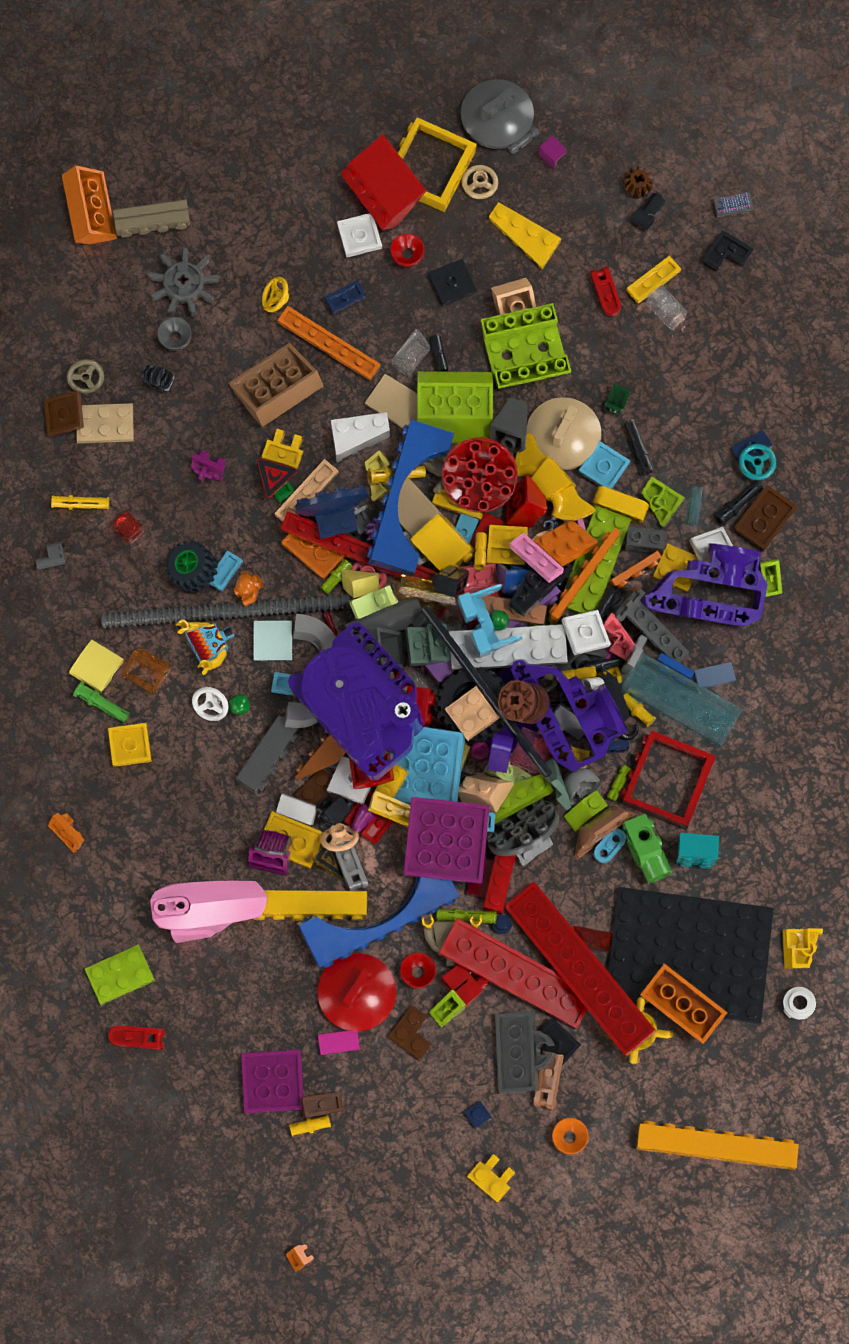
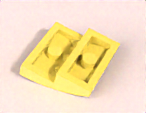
[69,640,124,693]

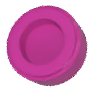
[470,741,490,761]

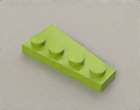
[495,774,554,824]

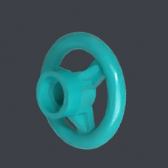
[739,444,776,481]

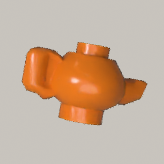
[233,570,263,606]

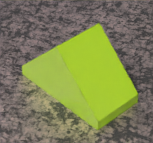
[758,559,782,597]
[429,990,466,1027]

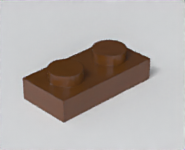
[300,1092,343,1118]

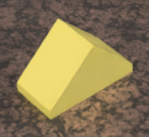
[342,569,380,598]

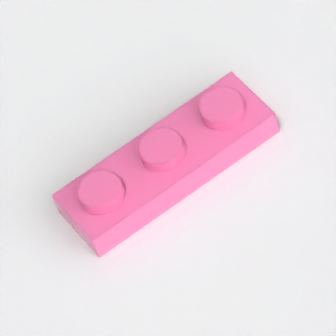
[509,533,564,583]

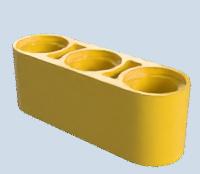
[592,486,649,523]

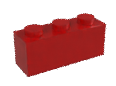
[483,855,516,915]

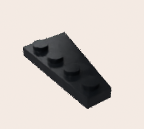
[509,563,573,617]

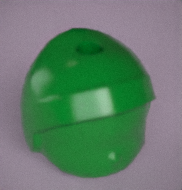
[490,610,509,631]
[229,695,250,715]

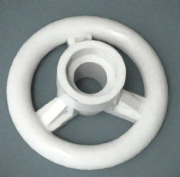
[192,687,228,721]

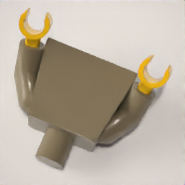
[421,913,482,967]

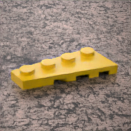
[489,202,561,270]

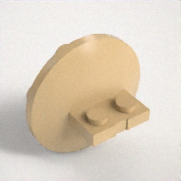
[526,397,601,470]

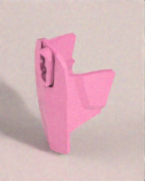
[150,881,267,943]

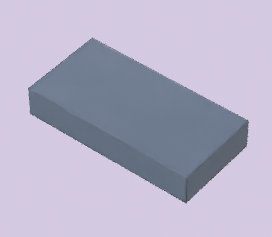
[694,662,736,690]

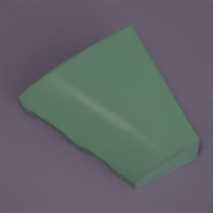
[545,757,571,810]

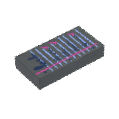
[713,192,753,217]

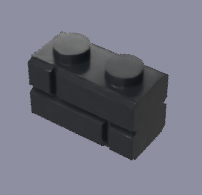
[432,565,469,597]

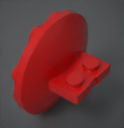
[442,437,518,512]
[318,953,396,1032]

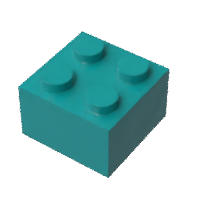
[675,833,719,869]

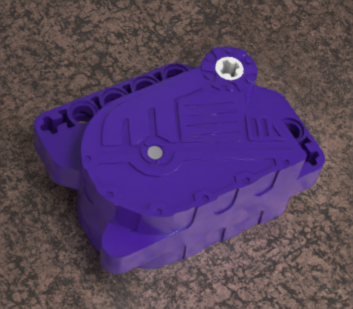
[288,622,424,780]

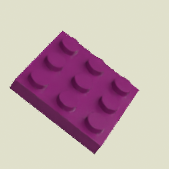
[241,1050,304,1114]

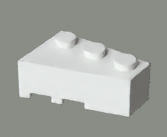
[331,412,390,462]

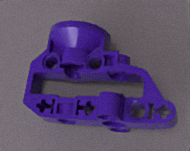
[640,543,767,626]
[511,659,628,771]

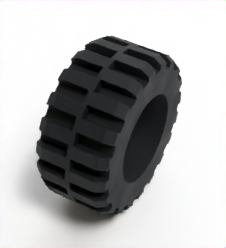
[436,667,505,743]

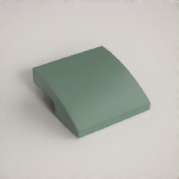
[405,624,450,666]

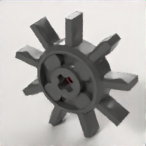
[149,248,219,317]

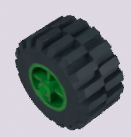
[165,540,218,593]

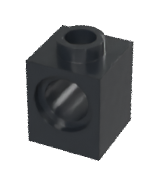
[315,793,351,826]

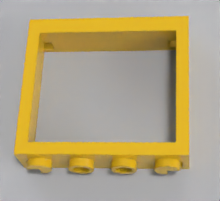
[398,117,476,212]

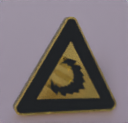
[313,838,343,879]

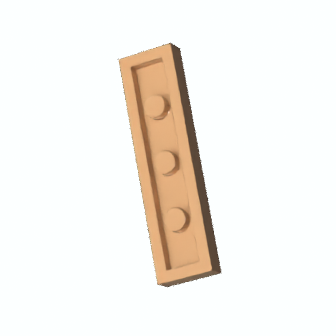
[275,459,339,522]

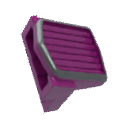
[248,830,292,876]

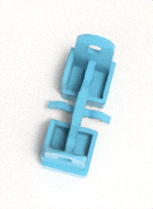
[458,584,522,658]

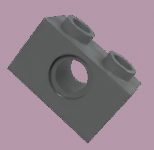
[625,527,666,555]

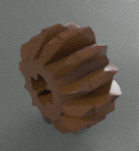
[623,166,655,198]

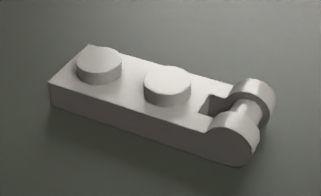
[334,841,369,891]

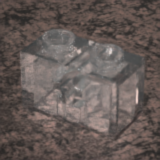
[647,285,687,331]

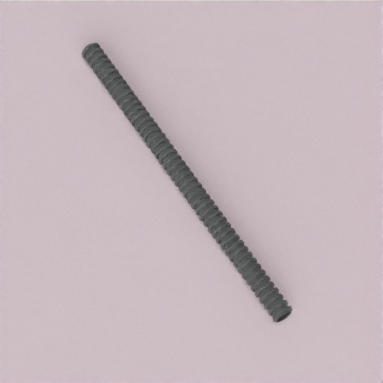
[101,593,362,629]

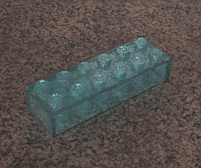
[622,653,743,747]

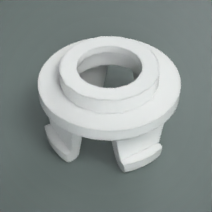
[783,987,816,1020]

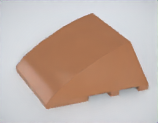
[575,805,639,859]

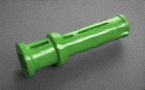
[73,681,130,724]

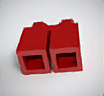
[442,965,489,1009]

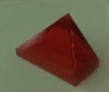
[573,925,612,953]

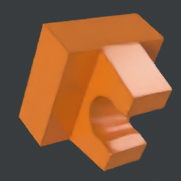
[285,1244,314,1272]

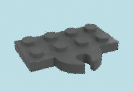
[495,1011,555,1094]

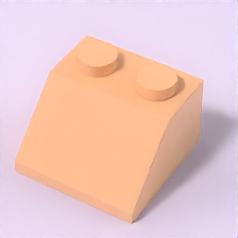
[491,278,536,315]
[458,775,514,813]

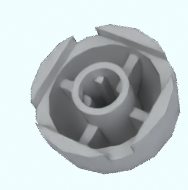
[563,768,601,806]

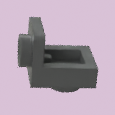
[353,505,371,537]

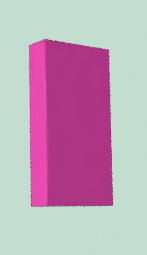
[318,1031,360,1055]

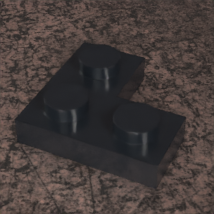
[702,230,754,271]

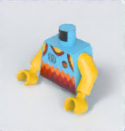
[175,620,234,675]

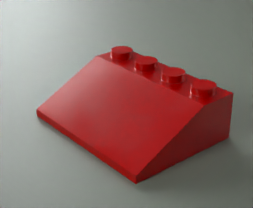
[340,135,426,230]

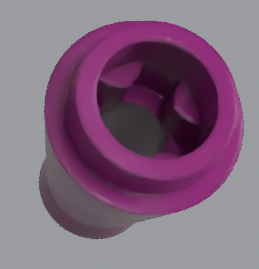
[350,803,376,833]

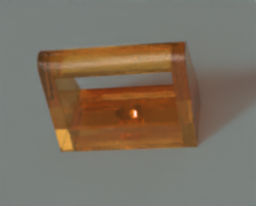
[122,647,172,695]

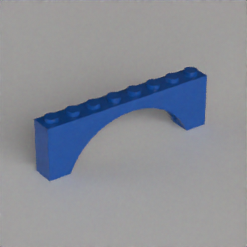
[367,420,454,577]
[297,877,459,968]

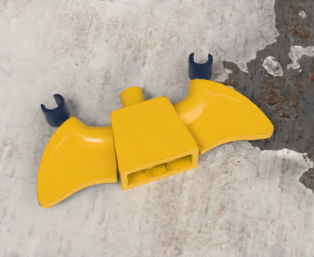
[515,433,595,531]

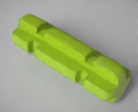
[607,765,631,802]

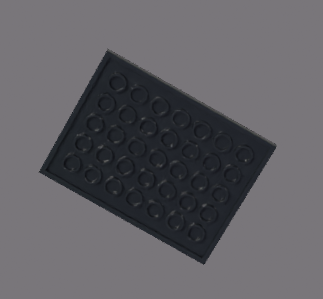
[608,887,774,1024]

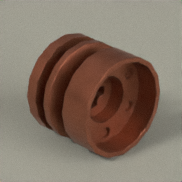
[498,680,550,724]

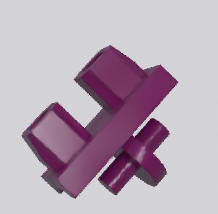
[190,450,226,482]

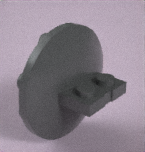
[461,79,534,149]
[486,798,559,866]

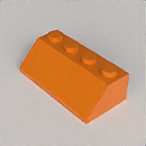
[62,165,117,245]
[640,964,728,1044]

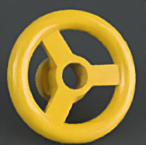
[262,277,289,312]

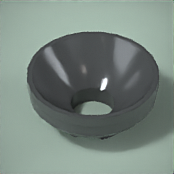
[157,317,192,351]

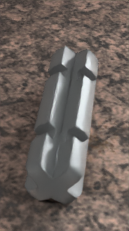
[508,126,540,154]

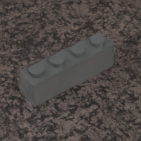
[236,715,300,794]

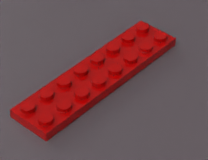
[438,918,587,1029]

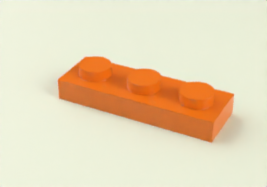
[608,551,662,589]

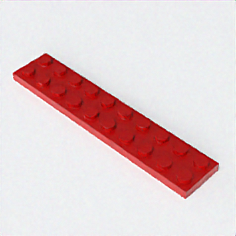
[504,882,657,1057]

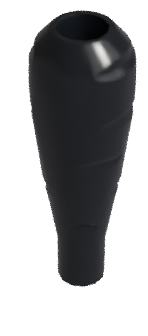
[580,657,625,675]

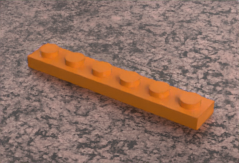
[277,306,381,381]
[549,527,621,625]

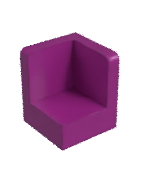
[538,135,567,169]

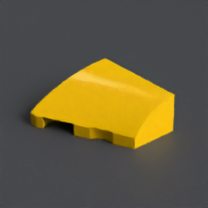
[783,929,823,969]

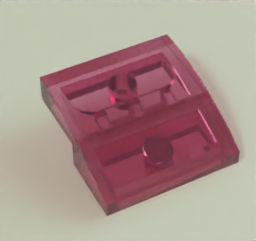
[510,727,553,775]

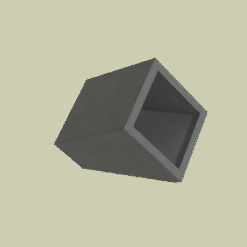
[356,627,407,670]

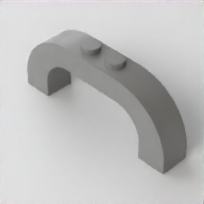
[285,614,335,728]

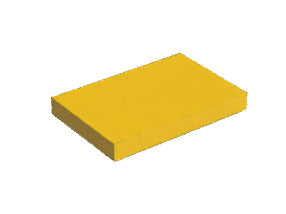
[264,811,323,869]

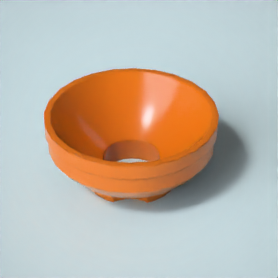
[552,1118,589,1155]

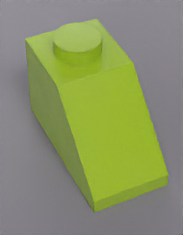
[564,790,608,832]

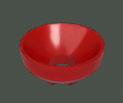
[391,233,424,267]
[400,952,436,989]

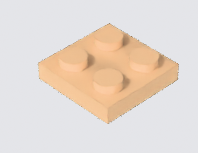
[445,686,499,741]

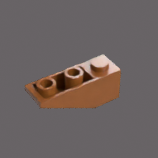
[295,732,345,780]

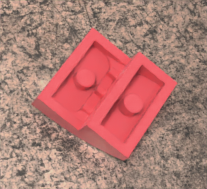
[458,562,502,598]

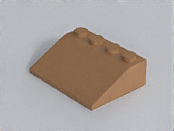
[228,343,324,427]

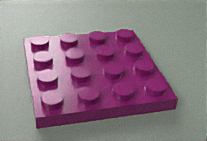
[403,797,490,884]

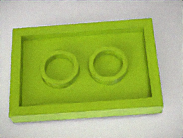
[85,944,155,1005]

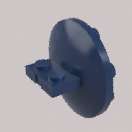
[294,485,369,539]

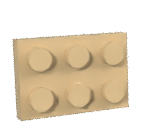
[77,403,134,443]

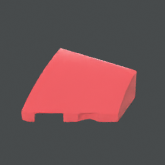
[603,613,635,660]

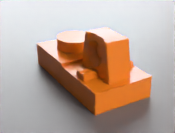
[48,812,84,853]

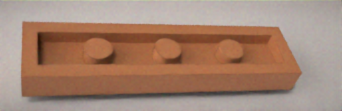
[471,593,547,626]

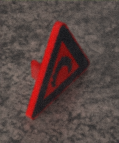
[257,459,298,498]

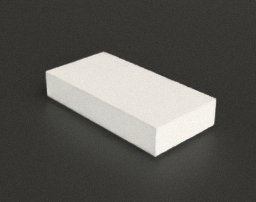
[276,793,317,825]

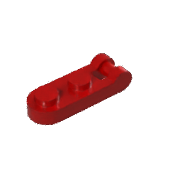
[590,266,621,316]
[108,1025,165,1050]

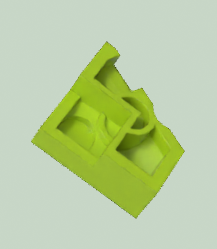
[642,477,685,527]

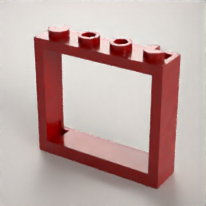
[621,730,716,830]

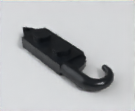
[601,668,639,741]

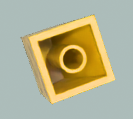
[410,514,476,570]

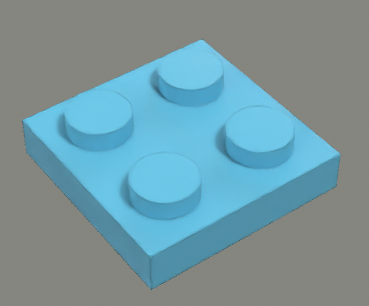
[578,441,630,489]

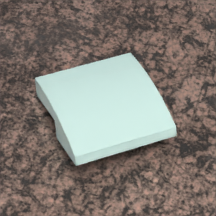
[254,620,292,660]

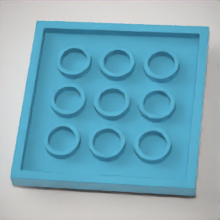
[390,727,465,804]

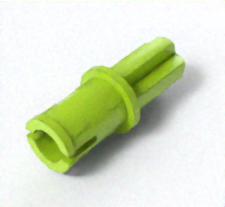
[321,559,353,594]

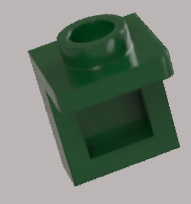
[604,383,632,414]

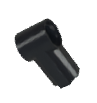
[631,193,666,231]

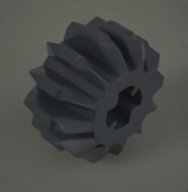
[141,364,175,392]

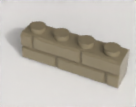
[113,199,190,237]

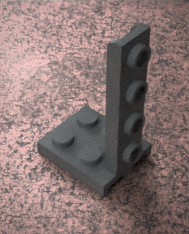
[604,587,689,663]

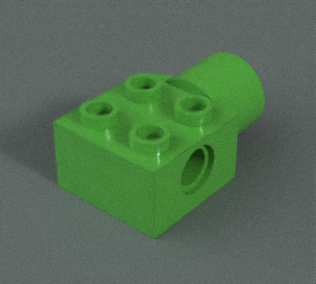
[621,814,673,883]

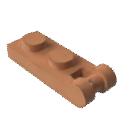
[534,1051,564,1110]

